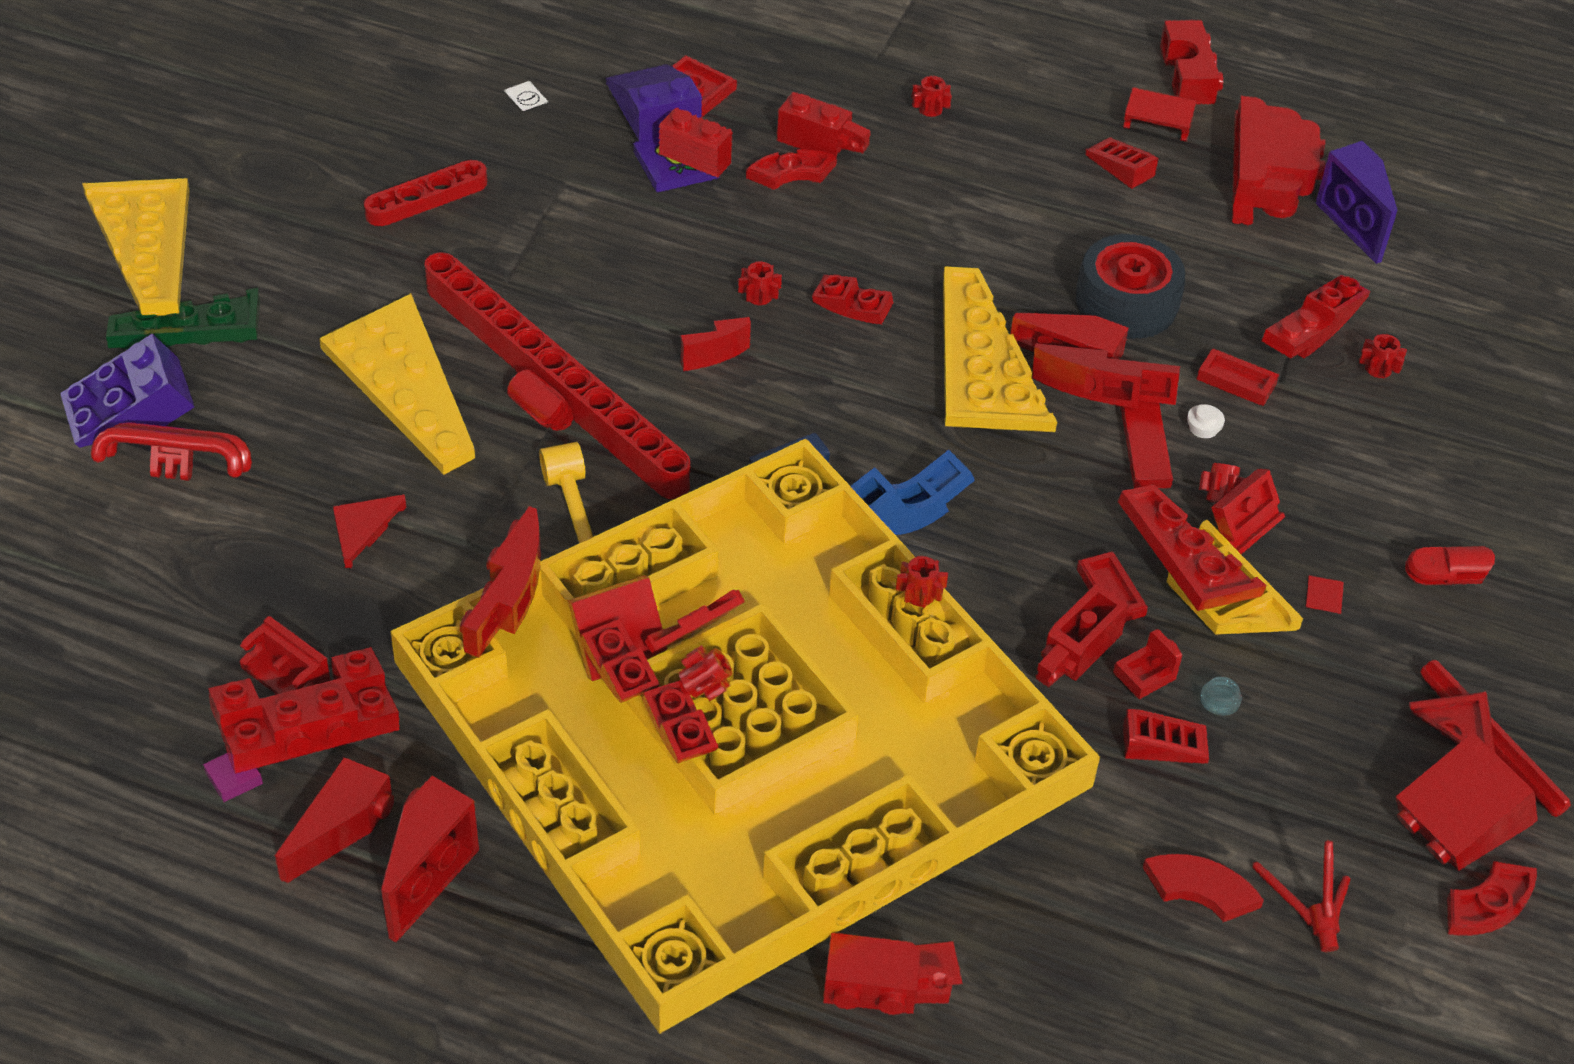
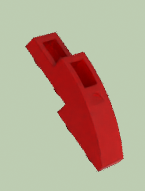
[1261,274,1371,359]
[1032,343,1180,408]
[460,506,541,658]

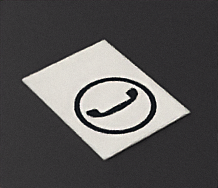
[504,81,548,111]

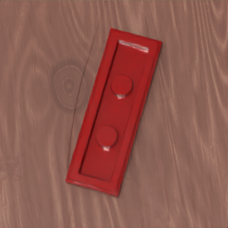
[1121,401,1173,488]

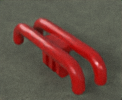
[91,422,252,481]

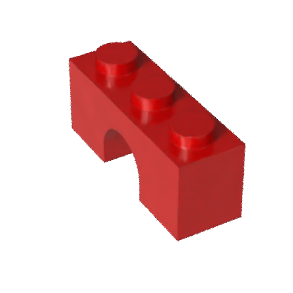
[1160,20,1223,104]

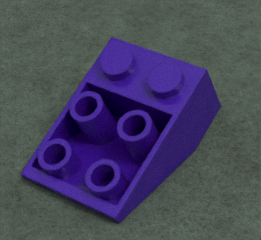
[60,334,195,448]

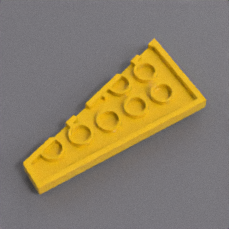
[82,178,190,316]
[943,266,1057,432]
[319,294,475,475]

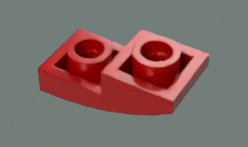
[812,275,894,325]
[681,317,751,371]
[580,619,660,703]
[642,680,719,764]

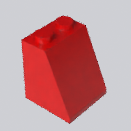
[1396,732,1538,871]

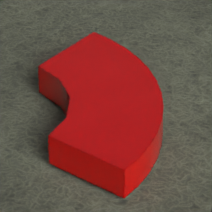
[746,149,837,190]
[1143,854,1264,922]
[1447,861,1537,936]

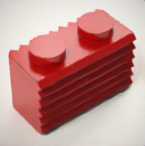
[659,108,732,178]

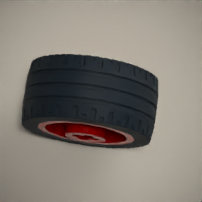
[1076,234,1185,339]

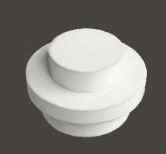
[1187,405,1225,438]

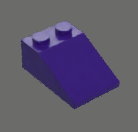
[606,64,702,141]
[1315,141,1397,264]

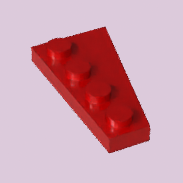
[1118,485,1267,611]

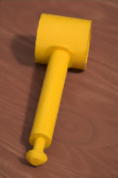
[539,442,593,543]

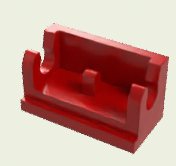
[1123,88,1196,141]
[239,616,331,695]

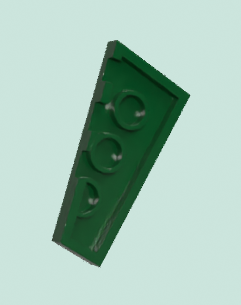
[106,288,260,349]

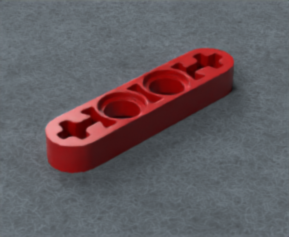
[364,160,488,226]

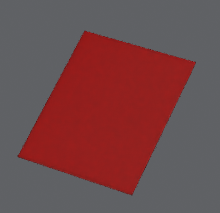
[1306,575,1344,614]
[915,941,963,985]

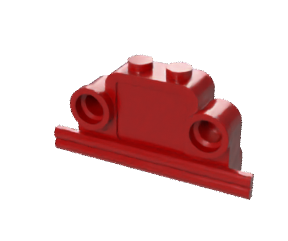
[1232,96,1326,225]

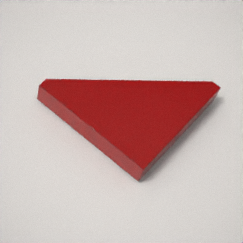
[333,494,406,568]
[645,589,745,653]
[1409,692,1496,753]

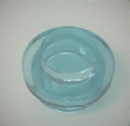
[1200,677,1242,716]

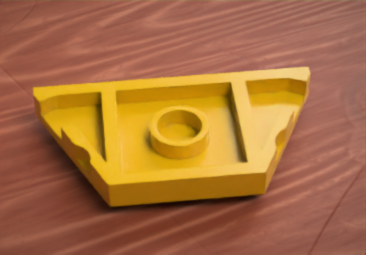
[1167,520,1303,635]

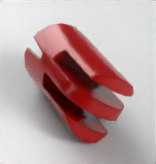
[507,369,573,431]

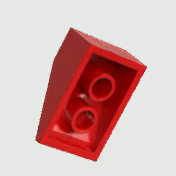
[381,776,479,943]

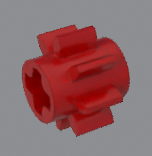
[912,76,952,117]
[738,261,782,305]
[1359,334,1407,378]
[1199,463,1246,503]
[895,555,948,607]
[679,645,733,701]

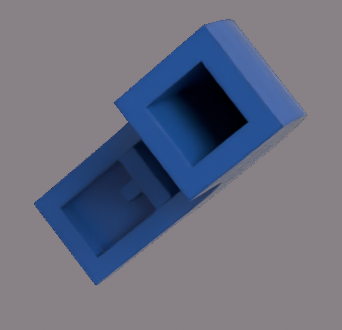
[851,450,975,535]

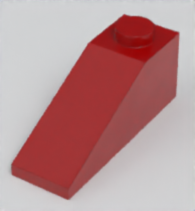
[1010,313,1129,360]
[275,757,394,883]

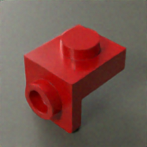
[1113,629,1182,699]

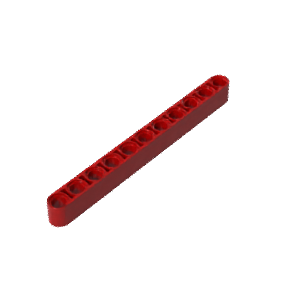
[425,252,690,499]

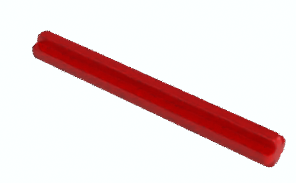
[1420,660,1571,817]

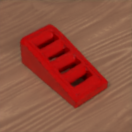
[1085,137,1158,189]
[1123,709,1209,764]

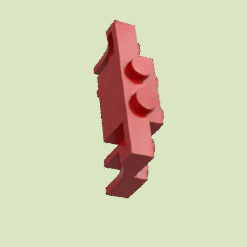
[208,647,400,774]

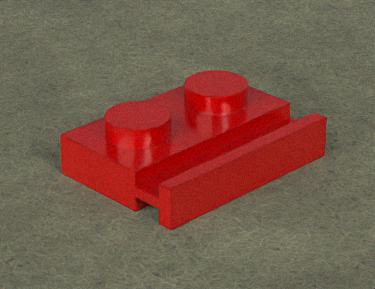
[1211,469,1285,554]

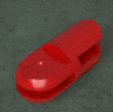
[1405,546,1495,585]

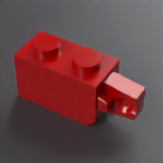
[777,92,870,156]
[1036,584,1129,687]
[823,932,953,1015]

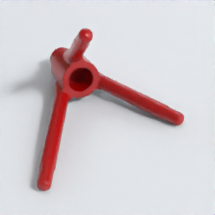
[1252,840,1351,952]

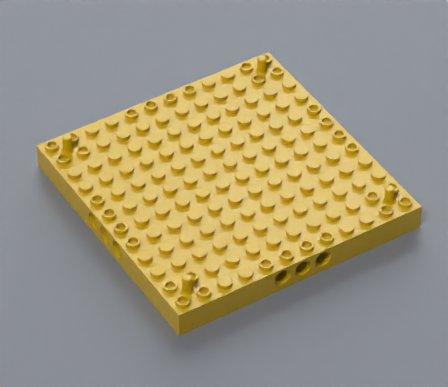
[391,439,1100,1034]

